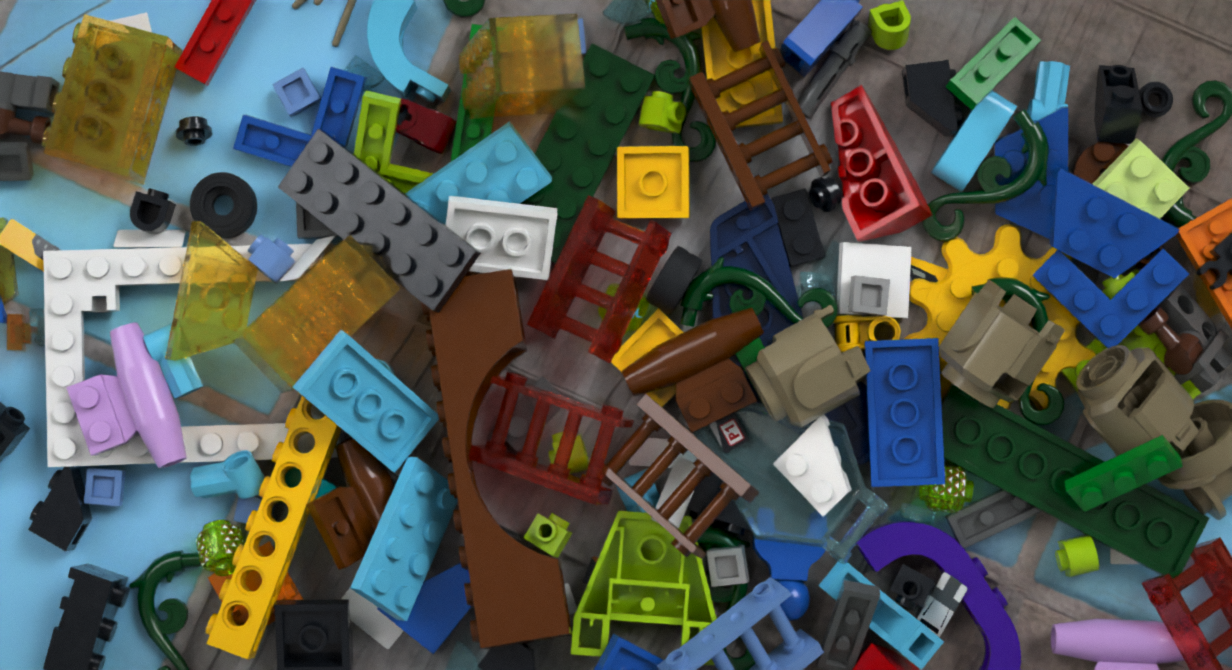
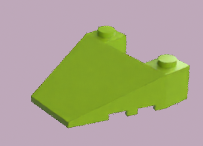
[571,511,717,666]

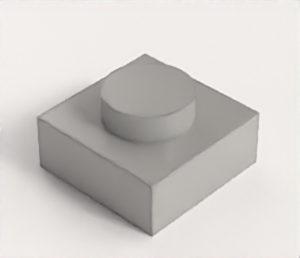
[848,275,890,316]
[706,545,749,587]

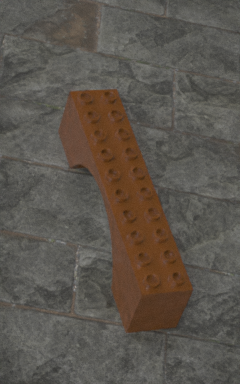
[421,269,572,649]

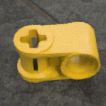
[833,315,901,353]

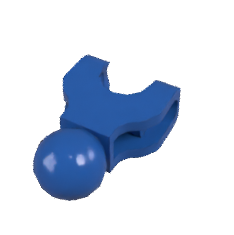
[752,508,827,622]

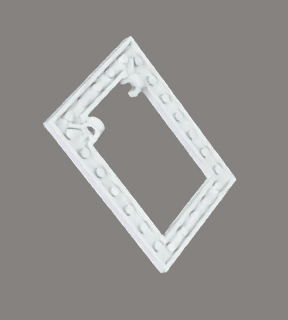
[43,243,339,467]

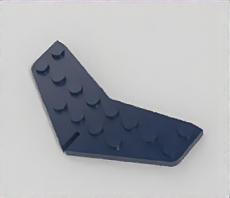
[710,194,870,465]

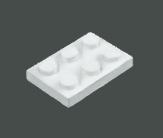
[446,196,557,280]

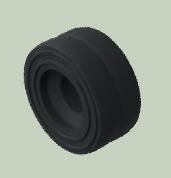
[190,172,257,238]
[646,246,702,315]

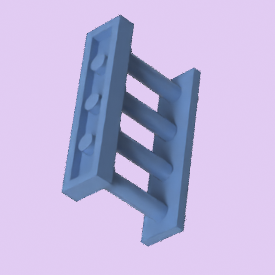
[657,577,824,670]

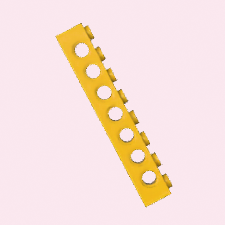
[205,392,342,659]

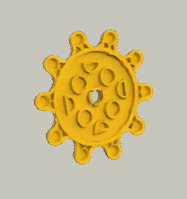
[903,224,1096,410]

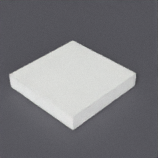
[837,242,911,318]

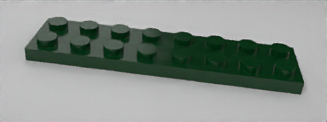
[941,383,1209,582]

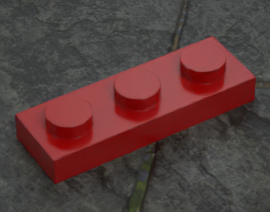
[174,0,256,86]

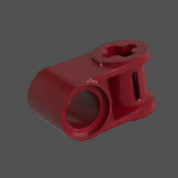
[396,98,457,154]

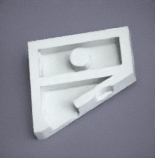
[773,415,852,517]

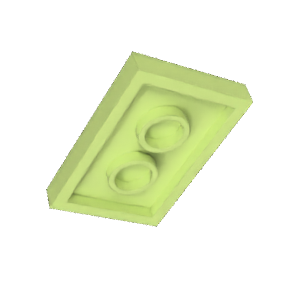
[1093,138,1189,219]

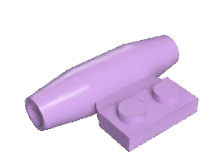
[66,323,187,469]
[1051,619,1202,670]

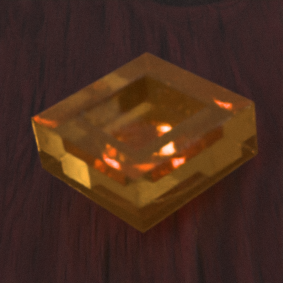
[7,314,32,352]

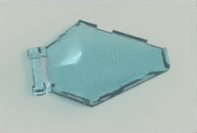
[694,403,889,564]

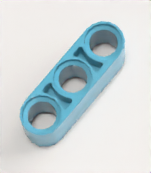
[931,91,1017,192]

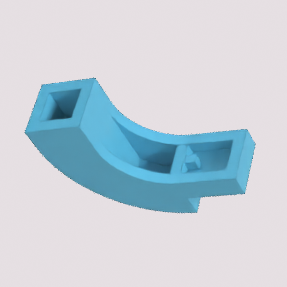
[367,0,451,103]
[818,558,944,670]

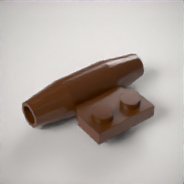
[656,0,761,52]
[622,307,764,433]
[306,437,395,570]

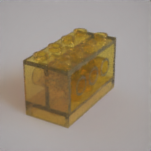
[459,13,585,119]
[42,14,182,185]
[232,235,401,393]

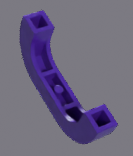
[853,521,1021,670]

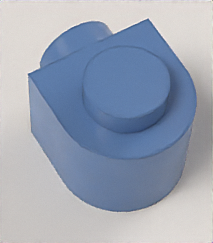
[247,234,295,284]

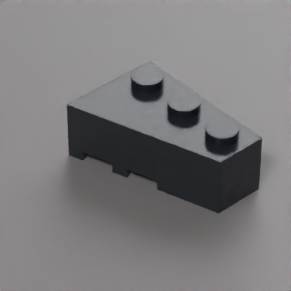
[43,563,130,670]

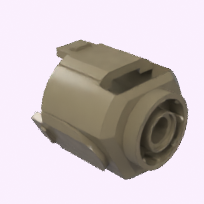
[939,280,1065,409]
[745,305,871,427]
[1076,345,1199,456]

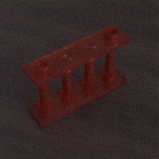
[527,195,672,364]
[469,372,634,505]
[1142,537,1232,670]

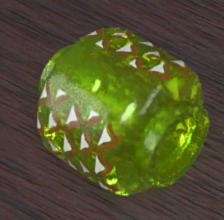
[919,465,974,513]
[196,520,245,576]

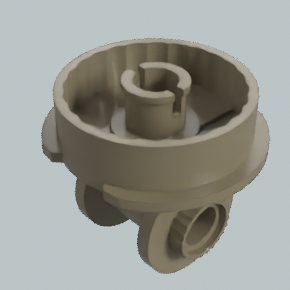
[1157,400,1232,520]

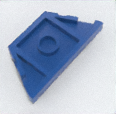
[995,106,1068,239]
[1050,166,1179,278]

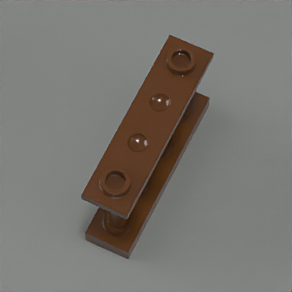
[688,40,833,212]
[589,394,760,559]

